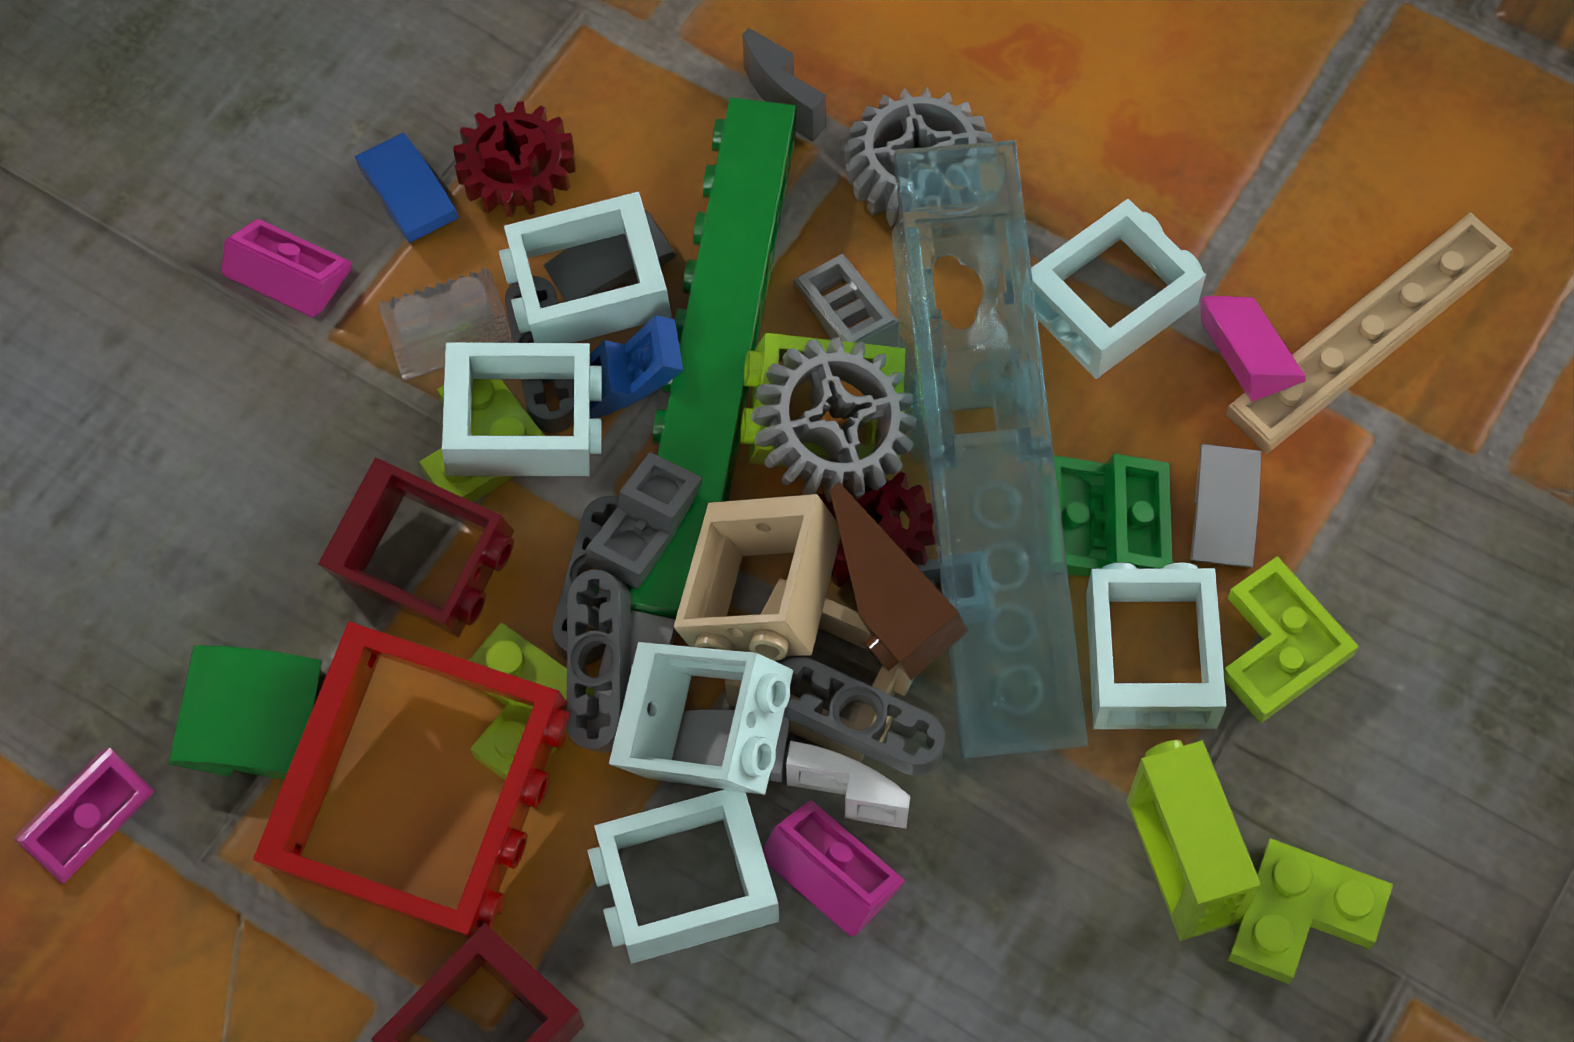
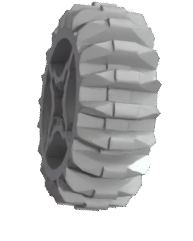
[844,87,996,232]
[751,337,917,502]

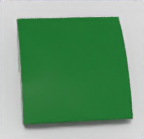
[1041,453,1173,577]
[168,645,322,780]

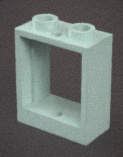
[499,192,672,343]
[1020,199,1206,379]
[442,342,602,476]
[1086,562,1226,729]
[609,642,793,795]
[587,789,779,964]

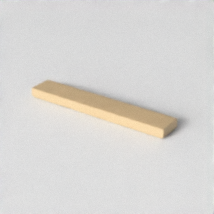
[1226,212,1512,454]

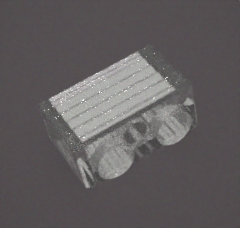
[378,268,512,381]

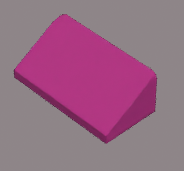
[221,219,352,317]
[1200,296,1306,402]
[13,748,155,884]
[763,800,905,937]

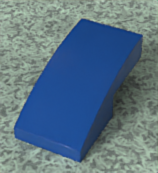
[354,132,459,243]
[590,315,683,418]

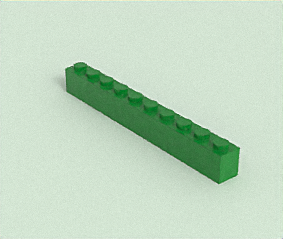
[625,97,796,634]

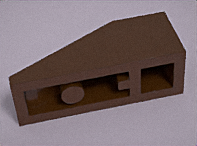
[830,482,968,680]

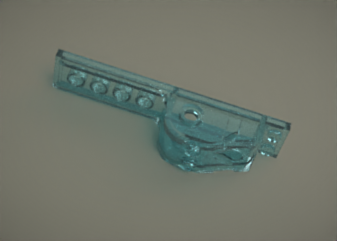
[892,140,1088,760]

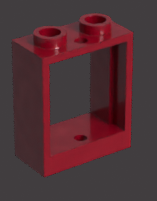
[318,457,514,637]
[371,923,584,1042]

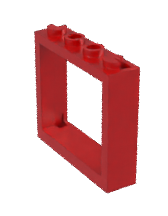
[253,621,571,939]

